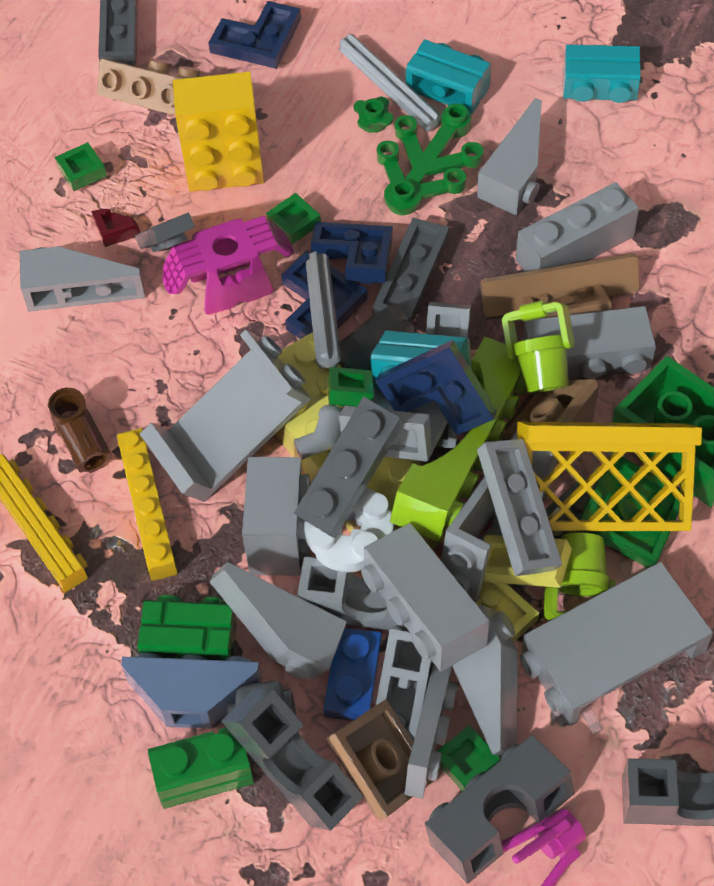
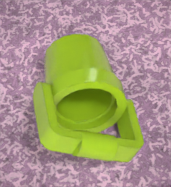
[502,300,575,394]
[544,533,616,621]

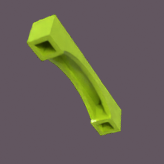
[390,337,526,542]

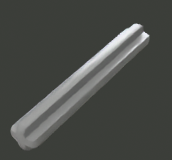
[339,34,441,132]
[306,251,341,369]

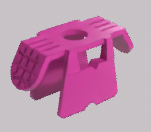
[163,216,294,315]

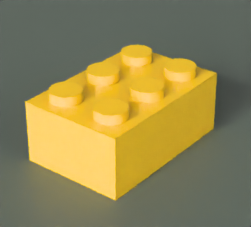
[173,71,264,192]

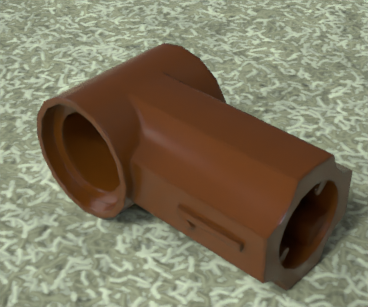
[48,387,112,473]

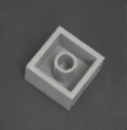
[242,457,311,576]

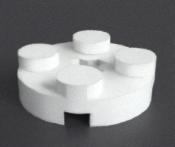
[304,488,394,572]

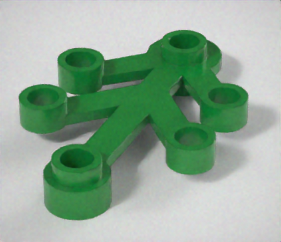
[376,103,484,215]

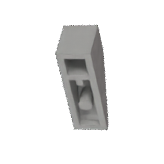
[477,98,542,216]
[19,246,145,312]
[210,562,347,680]
[452,604,518,756]
[376,625,433,742]

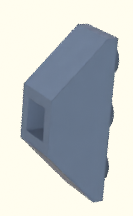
[121,653,262,729]

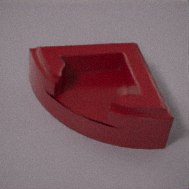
[91,209,140,247]

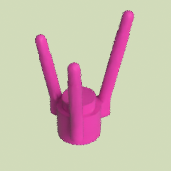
[501,809,586,886]

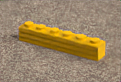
[117,428,178,581]
[0,454,88,593]

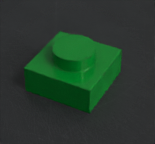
[55,142,107,192]
[266,193,321,245]
[327,367,374,407]
[436,725,500,792]

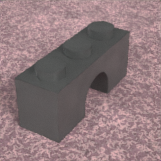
[221,689,364,831]
[424,735,574,884]
[622,758,714,826]

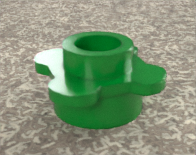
[353,96,394,133]

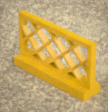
[517,421,702,531]

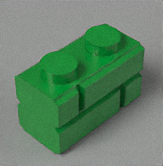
[137,595,237,661]
[147,728,254,809]

